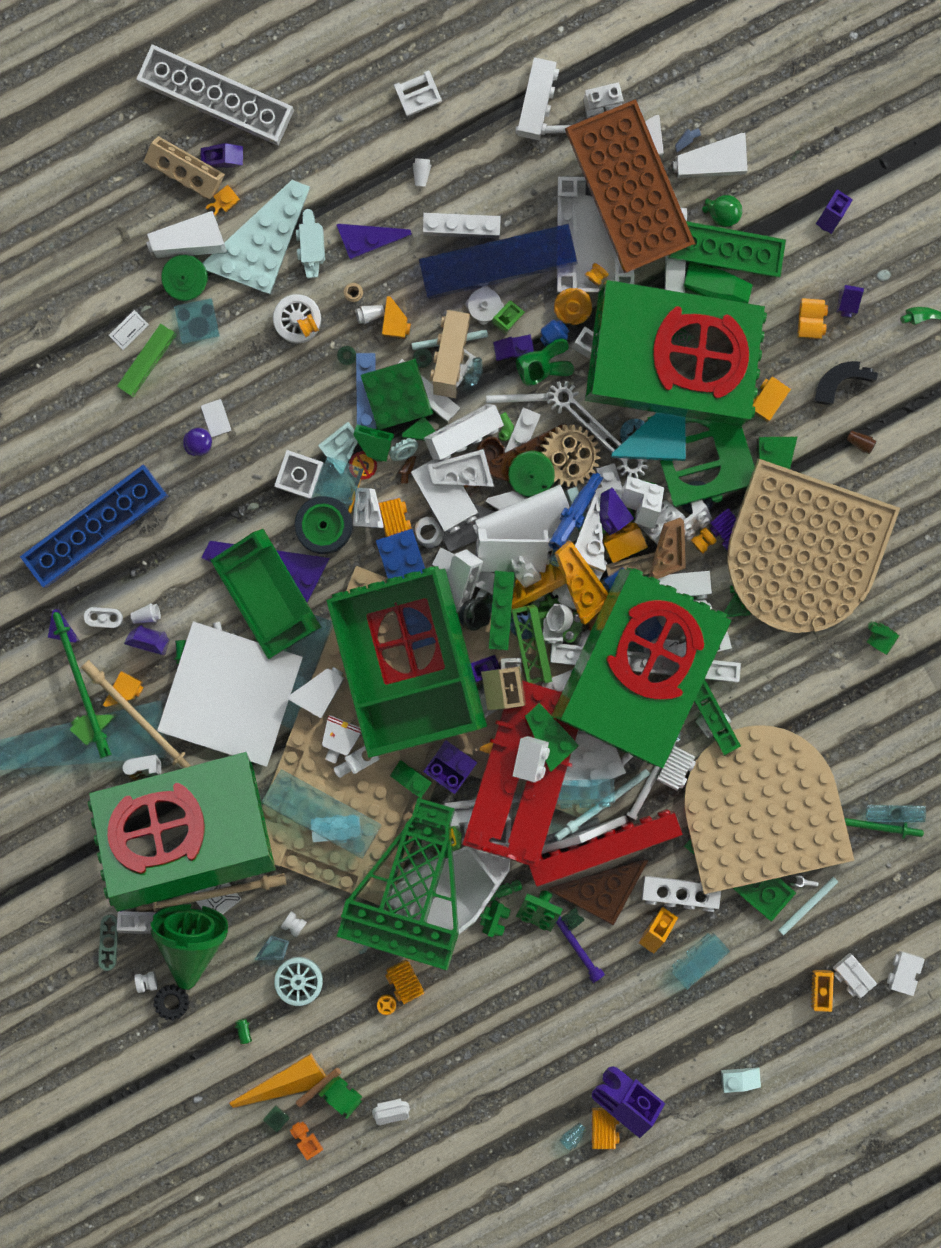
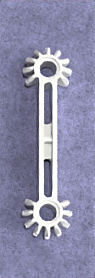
[547,381,648,478]

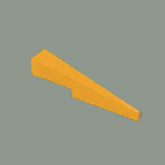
[229,1053,326,1108]

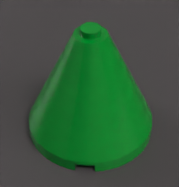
[150,904,228,990]

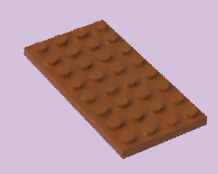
[565,99,695,273]

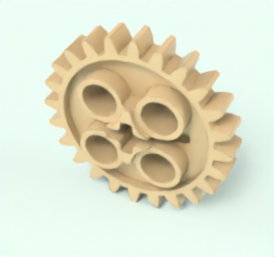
[540,424,601,487]

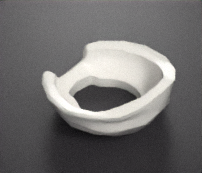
[414,517,444,548]

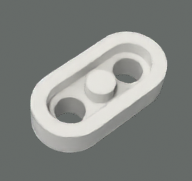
[84,607,123,628]

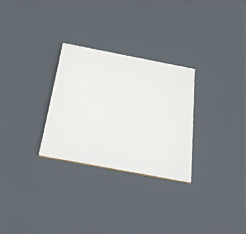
[157,621,303,766]

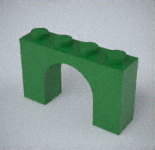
[488,571,515,651]

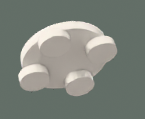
[465,286,504,325]

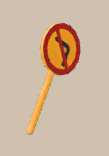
[348,451,377,514]

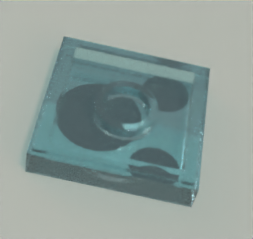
[174,298,220,344]

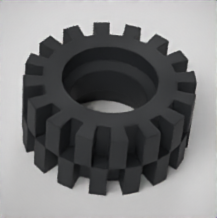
[153,984,189,1021]

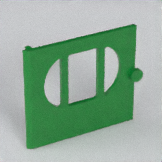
[647,416,754,507]

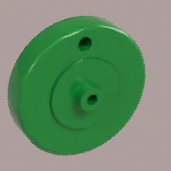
[161,255,208,301]
[508,451,555,497]

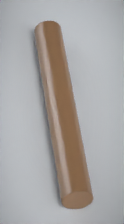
[296,1068,341,1107]

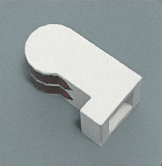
[123,755,161,780]

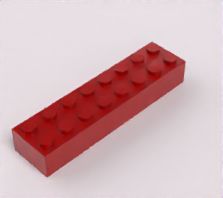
[529,809,683,887]

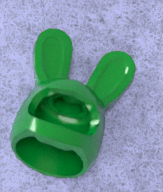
[516,339,574,387]

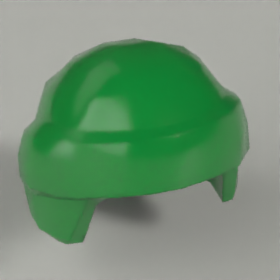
[702,195,743,227]

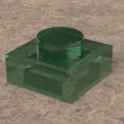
[263,1105,290,1132]

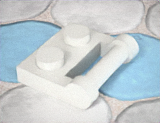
[394,70,442,116]

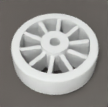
[273,294,321,343]

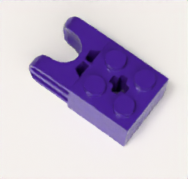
[592,1066,665,1138]

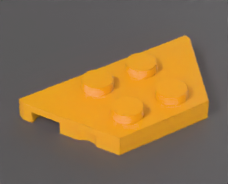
[511,558,566,612]

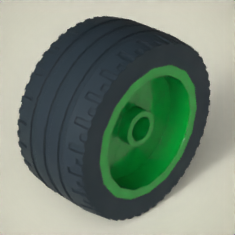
[294,496,353,554]

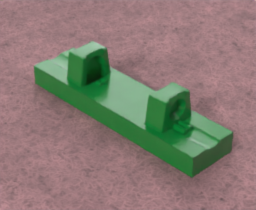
[694,679,741,755]

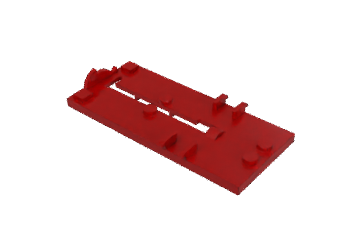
[462,680,578,868]

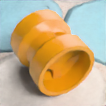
[690,527,717,554]

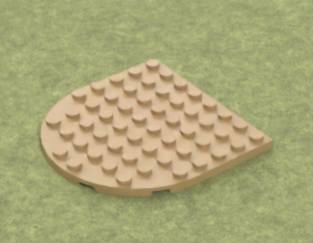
[727,459,900,633]
[684,725,855,894]

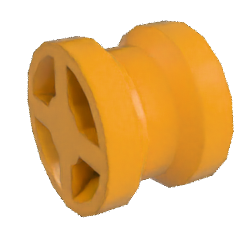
[585,262,609,287]
[297,314,319,337]
[377,994,396,1015]

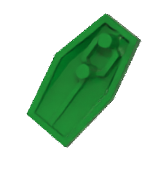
[684,262,753,303]

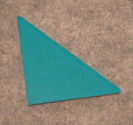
[611,413,686,461]

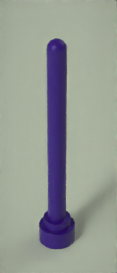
[549,902,605,983]

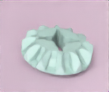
[389,438,418,461]

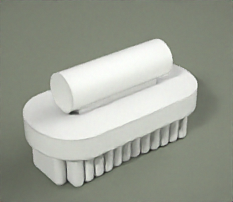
[372,1099,410,1126]

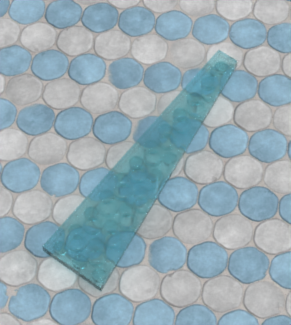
[0,700,166,770]

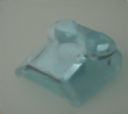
[315,456,364,505]

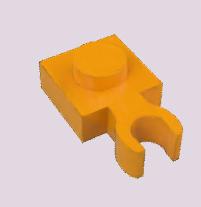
[206,185,241,216]

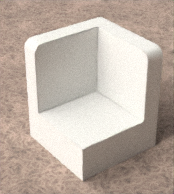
[501,658,522,675]

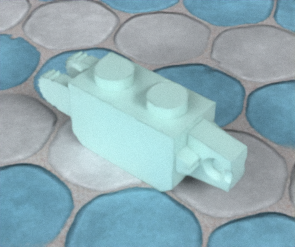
[296,209,325,278]

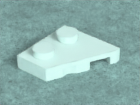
[318,422,358,474]

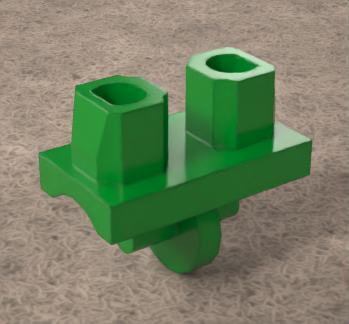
[479,900,511,937]

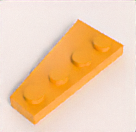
[554,541,608,624]

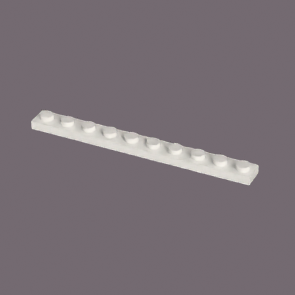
[549,643,741,683]

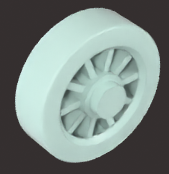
[274,957,323,1006]

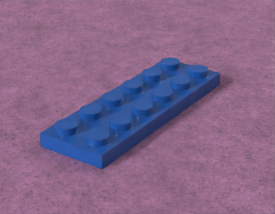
[376,529,436,650]

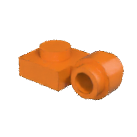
[290,1121,323,1160]

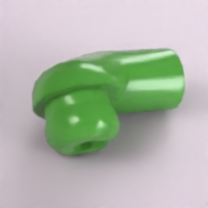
[498,412,514,441]

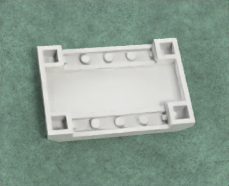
[557,177,634,293]

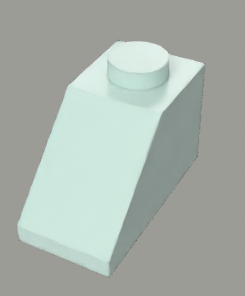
[721,1067,761,1093]

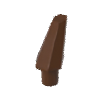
[398,456,417,484]

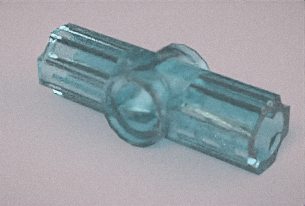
[866,804,926,823]

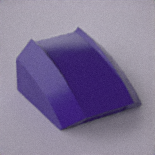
[124,625,170,655]

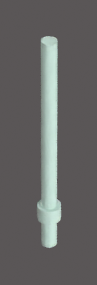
[554,769,650,841]

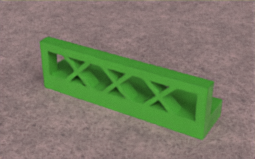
[117,323,177,398]
[511,604,553,683]

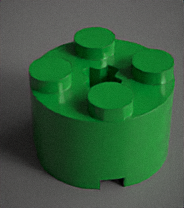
[318,1076,362,1119]

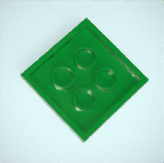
[360,358,433,430]

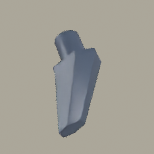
[675,128,701,152]

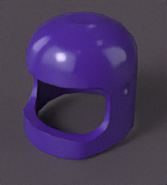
[183,428,212,457]

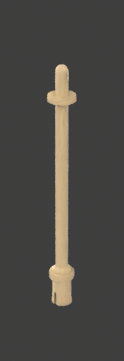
[80,660,191,768]
[135,873,287,912]

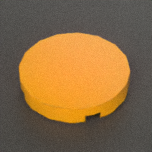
[554,288,592,325]

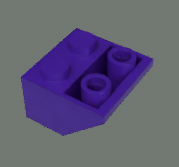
[423,740,477,794]

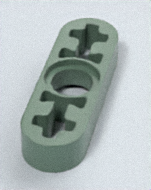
[98,914,119,971]

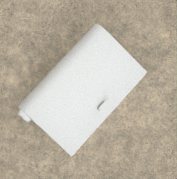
[473,485,579,552]

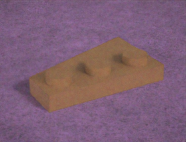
[649,518,686,579]

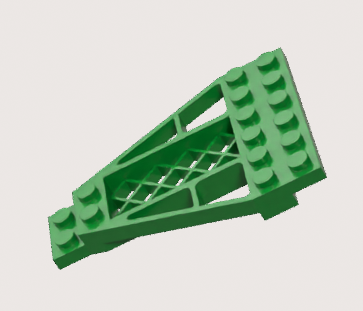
[336,798,459,971]

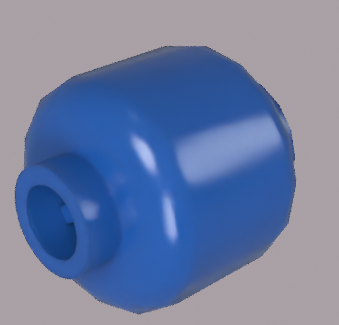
[540,320,569,346]

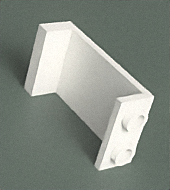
[411,459,479,534]
[475,529,551,572]

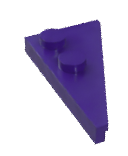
[336,224,412,260]

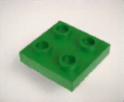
[516,890,562,932]

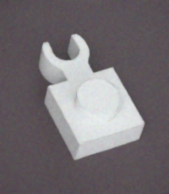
[511,556,541,588]

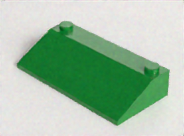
[210,529,322,659]

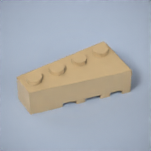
[430,310,470,398]

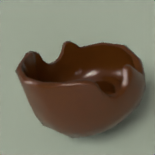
[476,437,505,461]

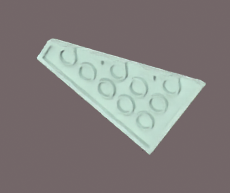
[203,180,310,294]

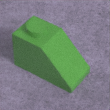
[69,714,115,745]

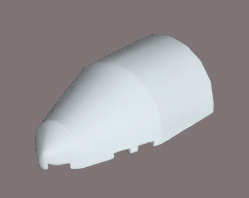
[382,840,510,936]

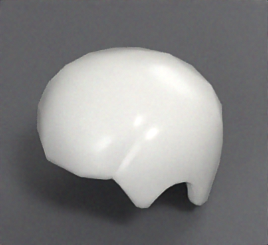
[546,604,573,633]

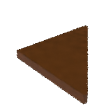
[487,423,567,483]
[548,859,648,926]

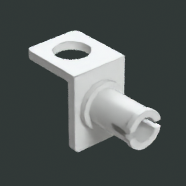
[543,618,563,644]
[334,746,379,778]

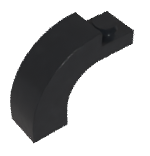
[812,361,878,405]

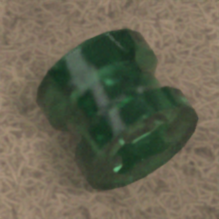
[561,907,585,931]

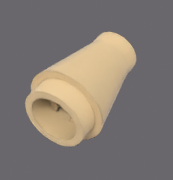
[344,283,363,302]

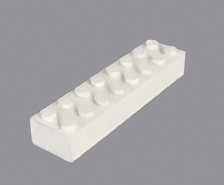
[136,44,294,146]

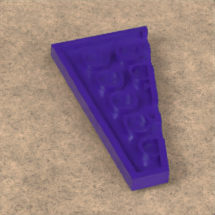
[201,541,330,603]

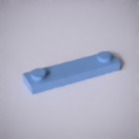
[356,353,376,429]

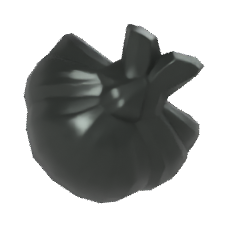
[459,595,493,631]

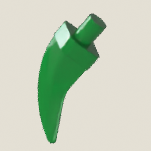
[900,307,941,325]

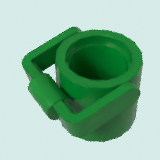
[866,621,900,655]

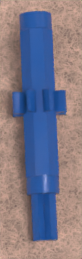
[548,473,603,551]

